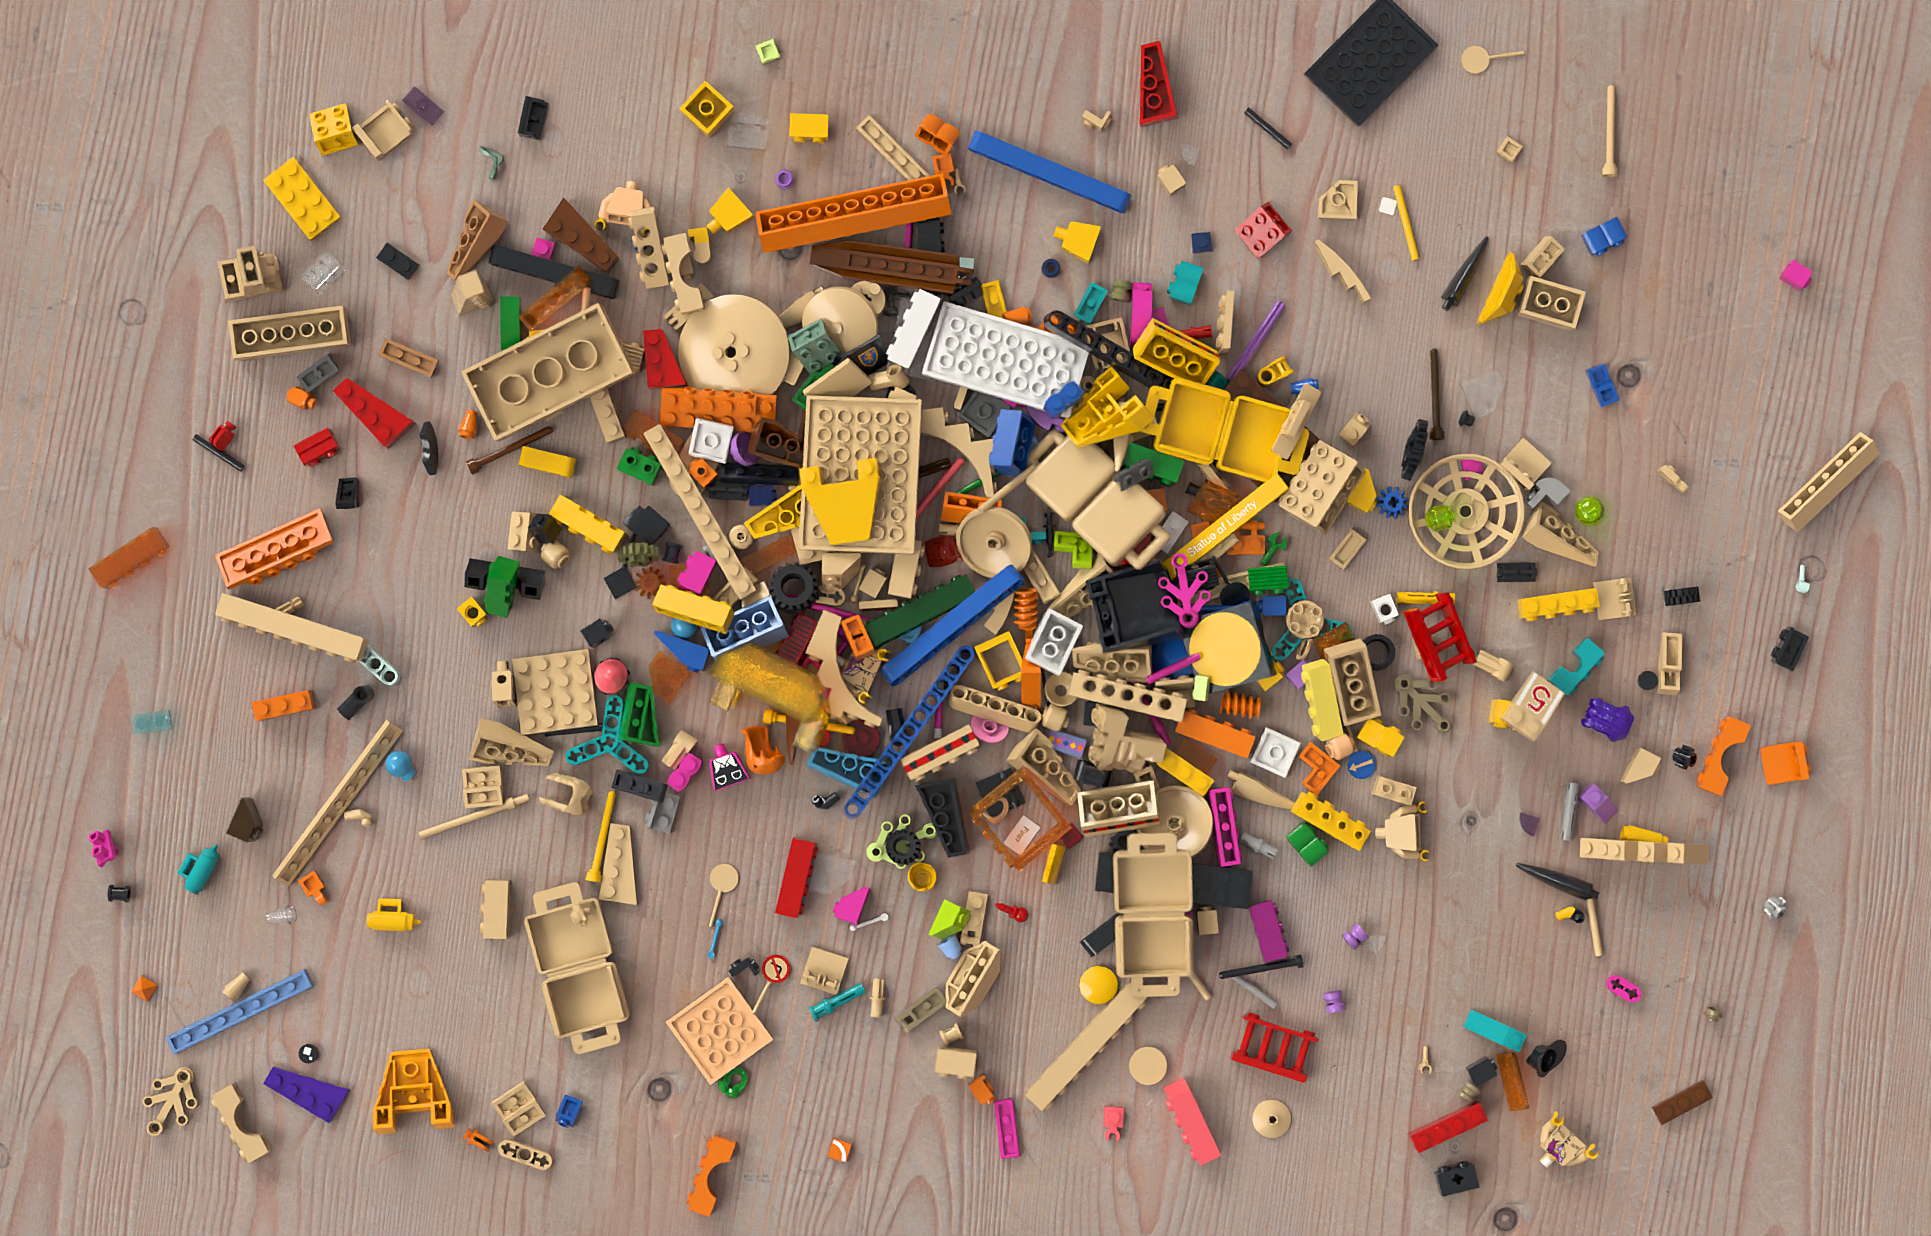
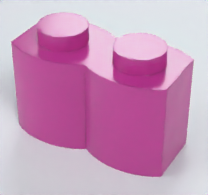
[667,753,703,792]

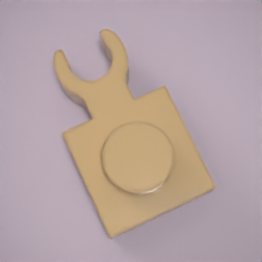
[1657,465,1689,493]

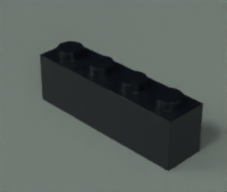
[917,217,945,296]

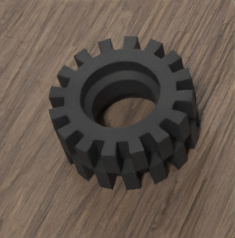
[1663,586,1701,606]
[885,829,921,865]

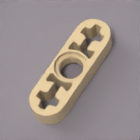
[498,1139,553,1170]

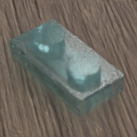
[130,710,173,735]

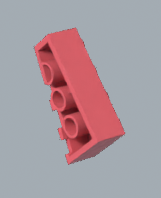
[1163,1077,1221,1166]

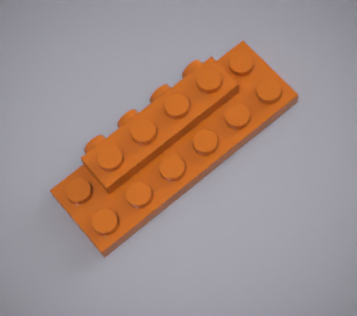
[660,387,777,432]
[215,508,334,590]

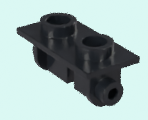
[708,480,748,501]
[1497,563,1537,582]

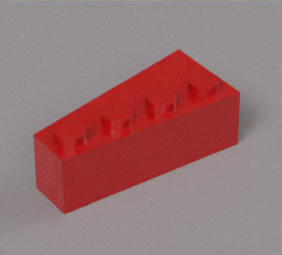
[1139,41,1178,127]
[333,378,416,449]

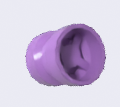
[1342,923,1369,950]
[1323,990,1346,1013]

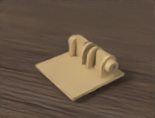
[1593,577,1636,620]
[800,947,849,995]

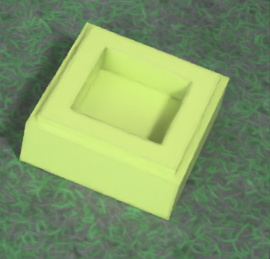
[756,39,781,64]

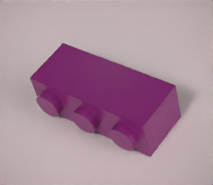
[1249,900,1290,963]

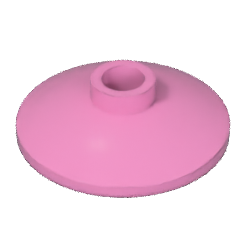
[971,716,1009,743]

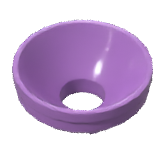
[730,431,759,466]

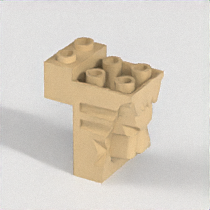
[217,246,283,303]
[1088,703,1167,773]

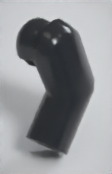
[811,792,841,810]

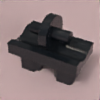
[946,275,983,307]

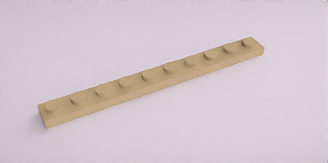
[643,424,756,600]
[272,720,403,886]

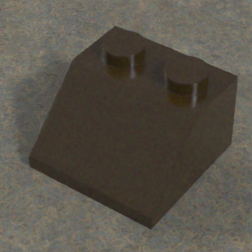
[226,797,263,843]

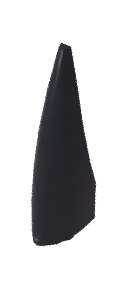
[1441,236,1489,311]
[1516,863,1599,901]

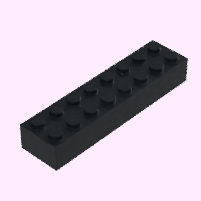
[1094,852,1253,909]

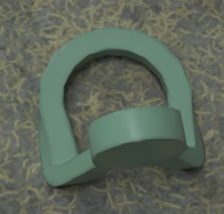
[479,146,503,181]

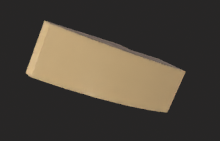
[984,592,1014,635]
[1657,632,1682,695]

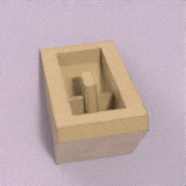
[1133,764,1160,790]

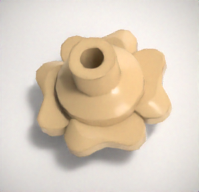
[570,905,591,927]

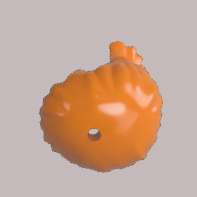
[741,726,785,775]

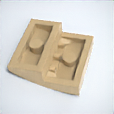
[462,764,503,809]
[492,1081,546,1137]

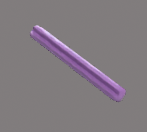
[1226,301,1285,382]

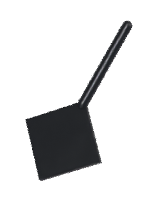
[604,533,637,599]

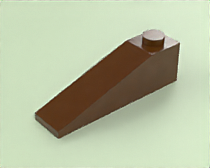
[746,417,804,469]

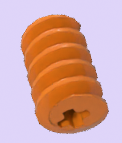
[1013,588,1038,630]
[1219,691,1261,720]

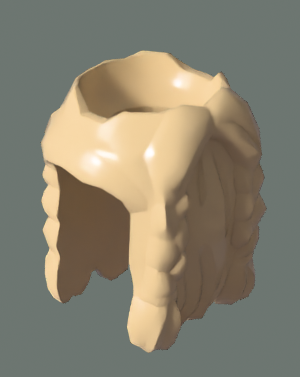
[539,773,593,816]

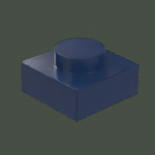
[1191,232,1212,254]

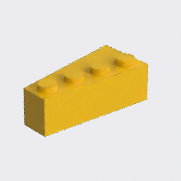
[549,495,628,555]

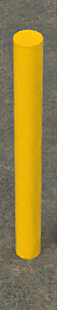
[1393,185,1419,261]

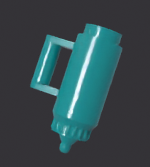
[177,844,220,895]

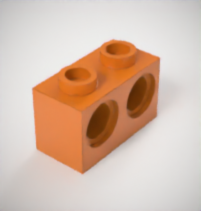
[841,614,874,661]

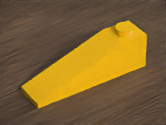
[744,485,802,539]

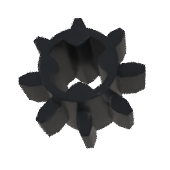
[1672,744,1697,770]

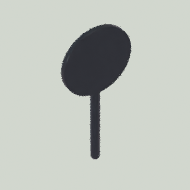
[1211,556,1250,605]

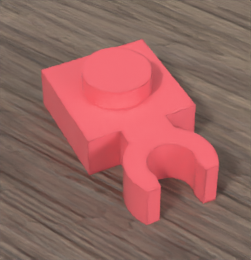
[1103,1106,1124,1141]

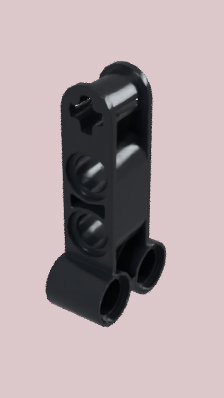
[1073,760,1113,790]

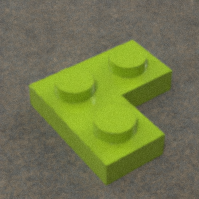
[1054,531,1092,569]

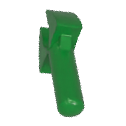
[1260,532,1287,566]

